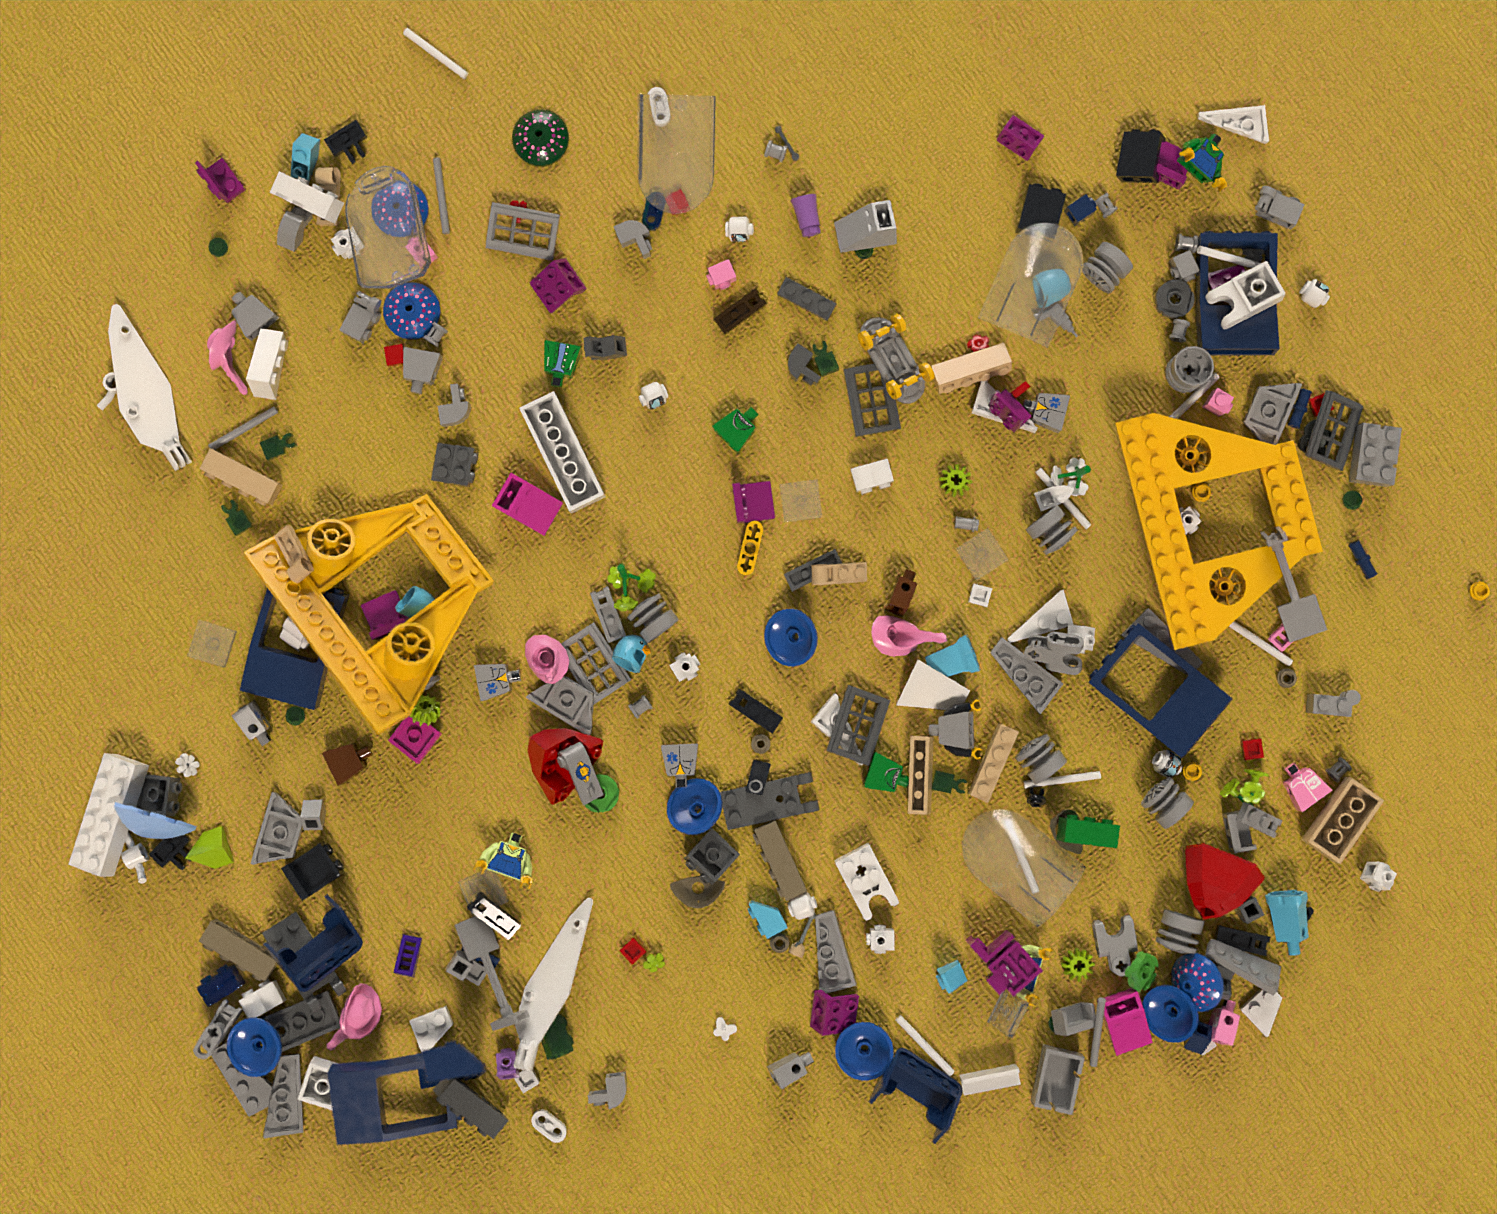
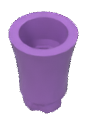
[790,194,821,237]

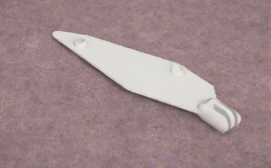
[108,304,192,471]
[514,898,593,1071]

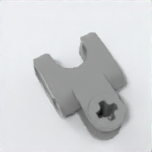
[1024,632,1084,675]
[1092,915,1138,976]
[193,999,243,1060]

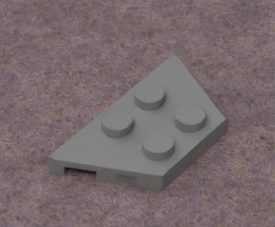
[1243,383,1302,445]
[526,675,594,735]
[250,792,303,865]

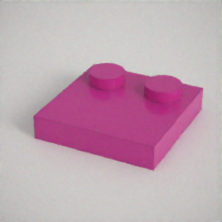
[388,716,442,764]

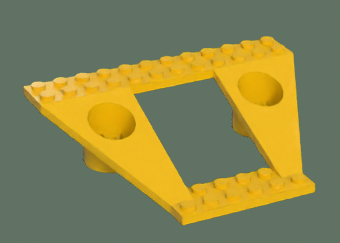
[1115,413,1323,650]
[243,494,494,735]

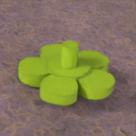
[643,953,665,972]

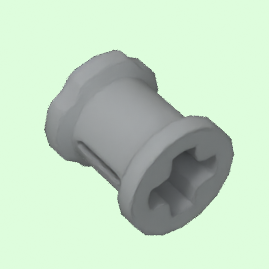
[764,140,788,163]
[1095,193,1118,219]
[1175,233,1198,253]
[1169,319,1190,343]
[423,322,448,347]
[628,694,653,719]

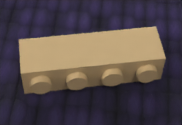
[931,343,1012,394]
[199,448,283,506]
[968,723,1019,803]
[908,736,934,815]

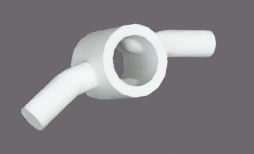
[97,372,117,410]
[121,831,149,884]

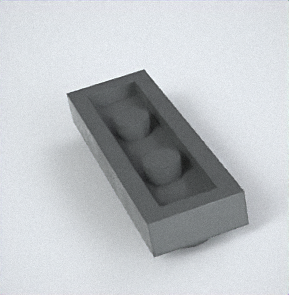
[777,277,837,321]
[784,549,842,591]

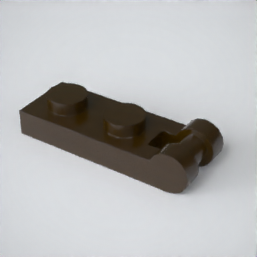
[713,289,767,335]

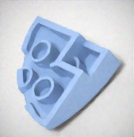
[114,802,197,839]

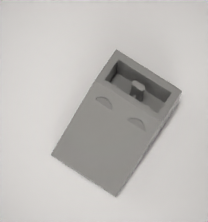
[834,200,897,253]

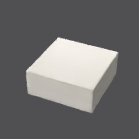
[968,584,992,607]
[514,1070,540,1093]

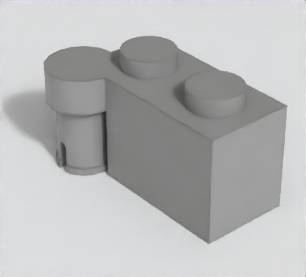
[1255,186,1305,230]
[339,291,381,344]
[1306,690,1361,717]

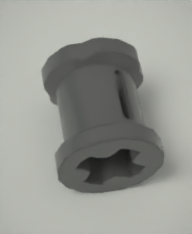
[1325,757,1352,782]

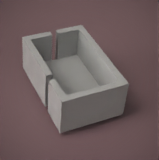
[1349,423,1402,487]
[1031,1044,1085,1115]

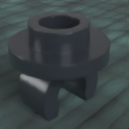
[1026,787,1046,808]

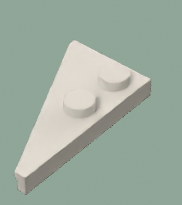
[1197,105,1269,144]
[972,381,1038,433]
[1007,590,1074,643]
[810,693,863,765]

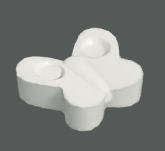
[713,1017,737,1041]

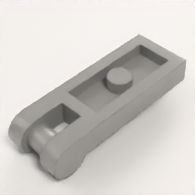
[590,586,626,643]
[1236,802,1282,838]

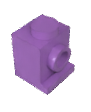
[496,1048,520,1080]

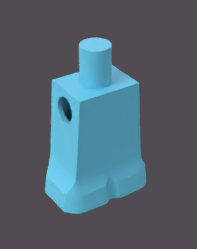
[925,634,981,677]
[1265,890,1309,955]

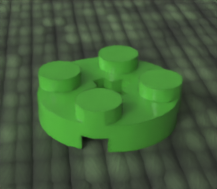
[584,774,620,813]
[1125,951,1158,992]

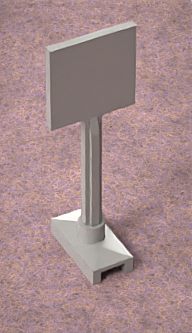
[1260,526,1327,642]
[455,916,530,1031]

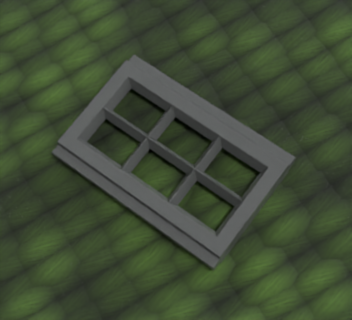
[844,364,901,437]
[1305,390,1364,471]
[826,685,890,766]

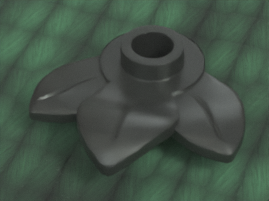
[1298,420,1331,456]

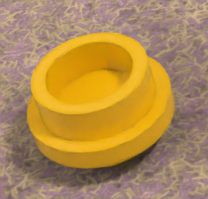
[1192,483,1211,502]
[1469,581,1490,601]
[1182,762,1202,781]

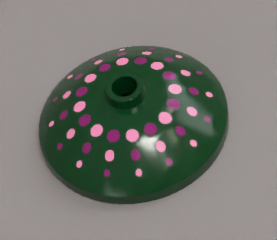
[512,110,569,167]

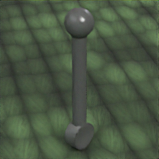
[775,126,799,161]

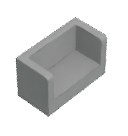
[1222,810,1257,853]
[1051,1002,1096,1036]

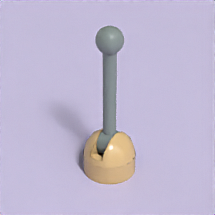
[788,914,816,958]

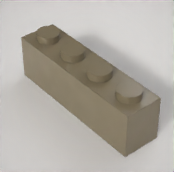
[753,820,807,901]
[199,919,278,981]

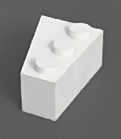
[270,171,344,224]
[246,328,288,400]

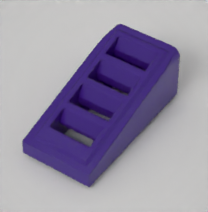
[393,934,422,978]

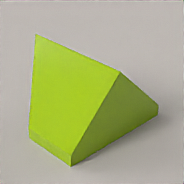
[185,826,234,869]

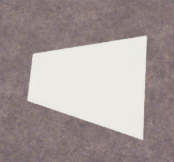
[896,660,970,710]

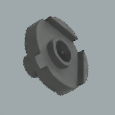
[1155,279,1195,319]

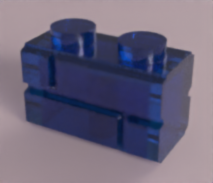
[196,964,246,1007]

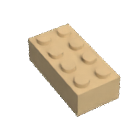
[1301,777,1384,864]

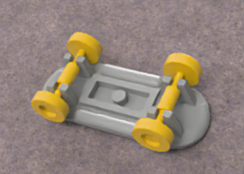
[858,313,934,404]

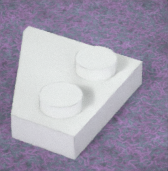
[1239,988,1282,1037]
[409,1006,454,1053]

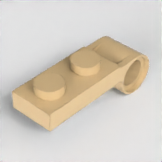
[315,167,341,226]
[274,525,314,583]
[811,562,867,585]

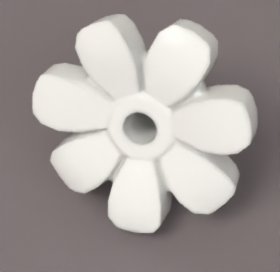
[175,753,200,777]

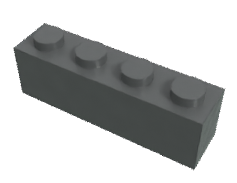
[433,1078,509,1139]

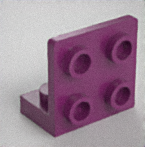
[1156,141,1188,190]
[195,158,246,203]
[530,258,587,313]
[988,389,1032,433]
[732,481,775,524]
[361,590,409,640]
[965,930,1015,963]
[810,989,859,1036]

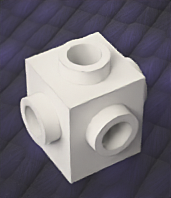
[331,227,364,259]
[1179,506,1202,535]
[1067,625,1095,654]
[669,652,701,682]
[1360,862,1397,892]
[866,925,894,954]

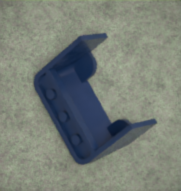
[263,894,363,992]
[418,1041,486,1089]
[869,1048,963,1144]

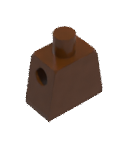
[885,569,917,617]
[322,743,373,786]

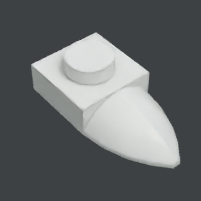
[1034,485,1074,511]

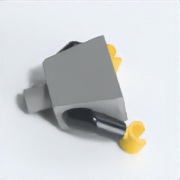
[929,700,983,760]

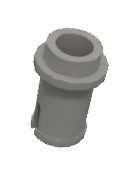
[955,516,979,532]

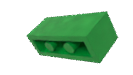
[1056,814,1120,848]

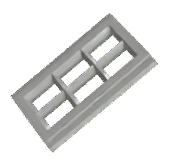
[486,202,560,261]
[561,622,631,704]

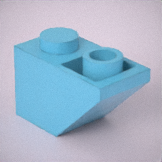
[291,133,320,181]
[747,901,788,939]
[936,960,967,993]

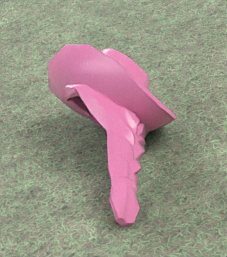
[207,320,248,395]
[872,615,947,657]
[525,635,569,684]
[327,983,382,1051]

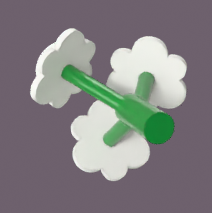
[1051,457,1091,496]

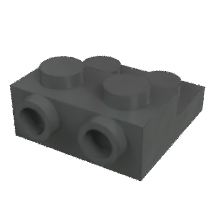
[431,443,478,487]
[136,774,183,817]
[684,828,740,885]

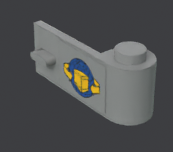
[557,742,603,805]

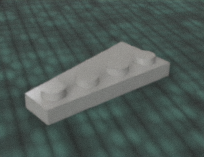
[1120,608,1203,676]
[990,637,1063,714]
[815,910,857,993]
[1205,939,1281,996]
[211,1041,273,1117]
[263,1053,303,1138]

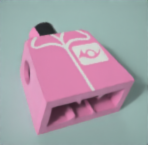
[1283,763,1332,812]
[1208,999,1240,1046]

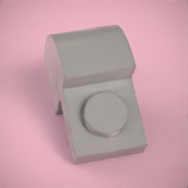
[277,206,313,251]
[614,220,652,259]
[438,383,471,427]
[446,950,487,986]
[588,1072,627,1109]

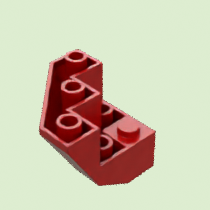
[527,728,604,805]
[1185,843,1265,920]

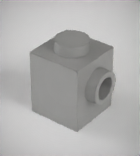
[1169,250,1200,282]
[300,799,326,830]

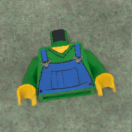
[1177,134,1227,192]

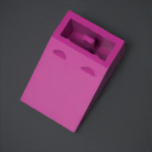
[492,473,563,536]
[1096,988,1153,1056]

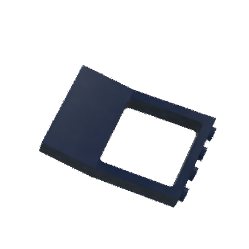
[1196,231,1280,355]
[240,588,350,710]
[1088,623,1233,758]
[327,1053,463,1145]

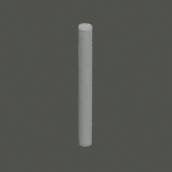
[433,158,450,234]
[208,406,278,450]
[1089,997,1106,1067]

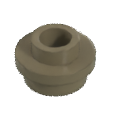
[1277,669,1297,688]
[751,734,770,754]
[770,933,789,953]

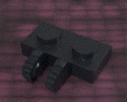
[324,120,368,164]
[149,834,191,870]

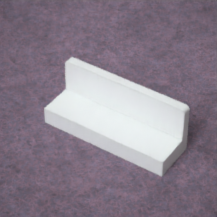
[959,1064,1021,1096]

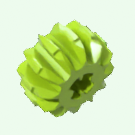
[939,464,972,497]
[409,693,441,726]
[1061,948,1095,982]

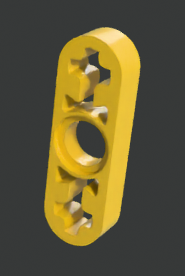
[737,521,763,576]

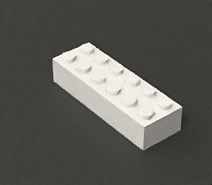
[519,391,606,513]
[68,753,149,877]

